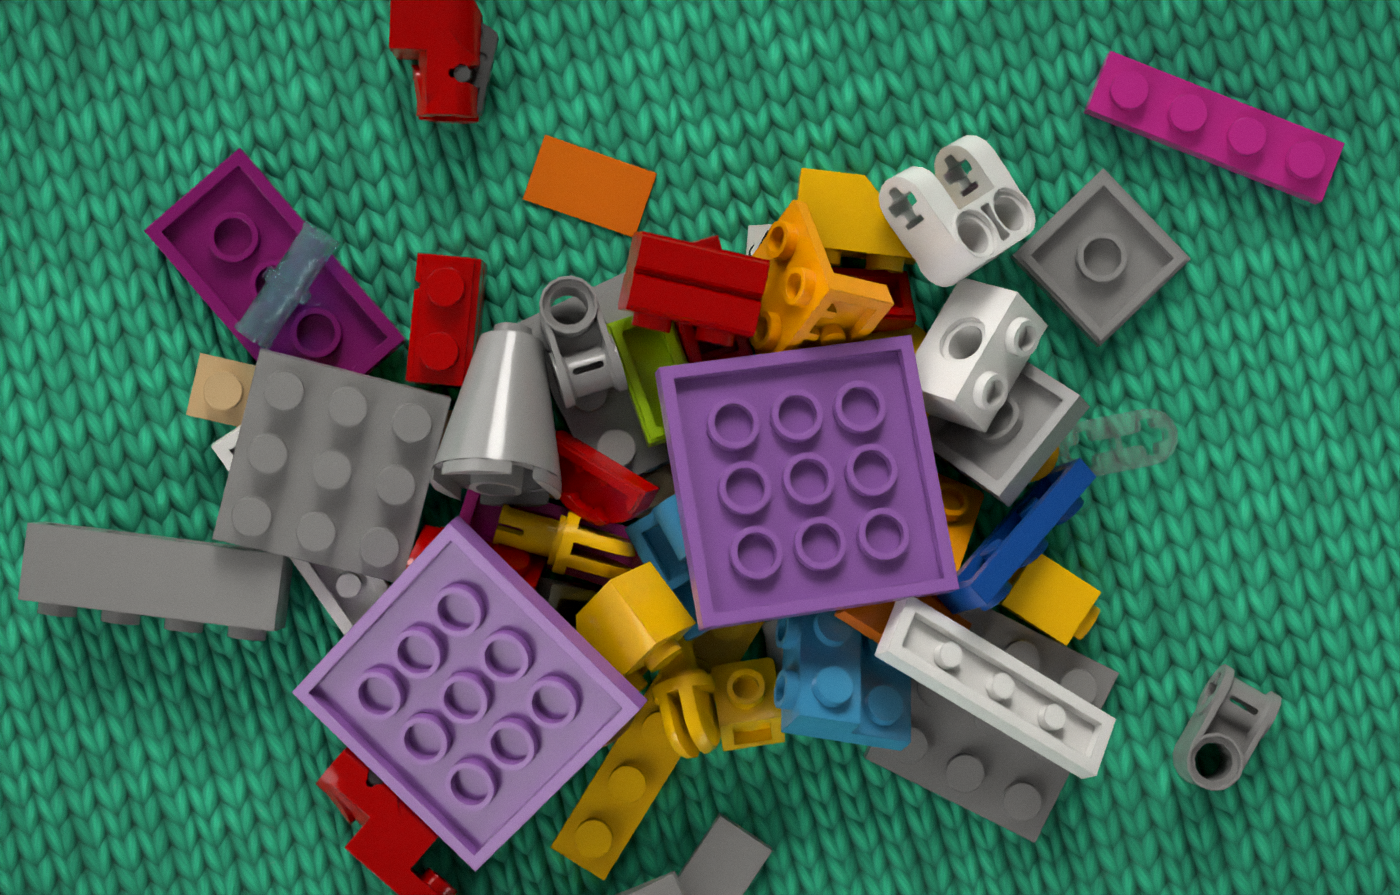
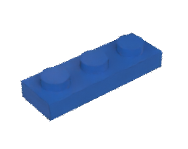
[936,458,1096,615]

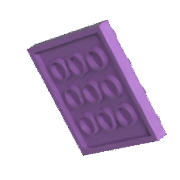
[655,335,960,631]
[292,515,647,872]

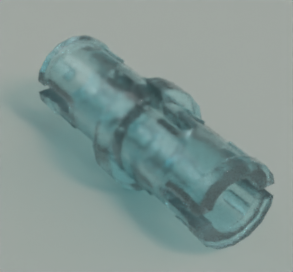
[234,221,340,350]

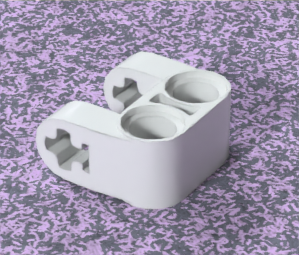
[879,135,1036,287]

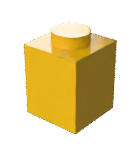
[998,554,1101,646]

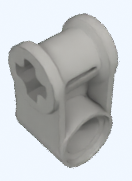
[539,275,628,408]
[1172,664,1282,791]

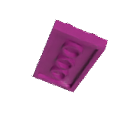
[144,148,408,375]

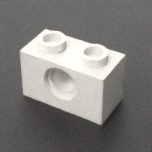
[915,278,1048,433]

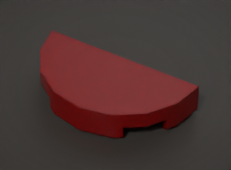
[555,430,660,526]

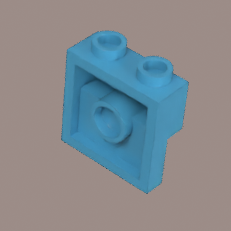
[774,610,911,751]

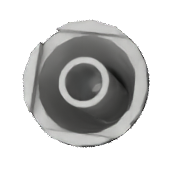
[430,322,562,508]

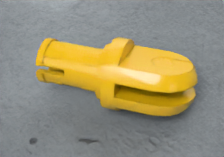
[492,503,635,579]
[651,636,721,759]

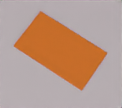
[523,135,657,237]

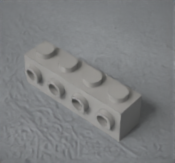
[18,521,293,641]

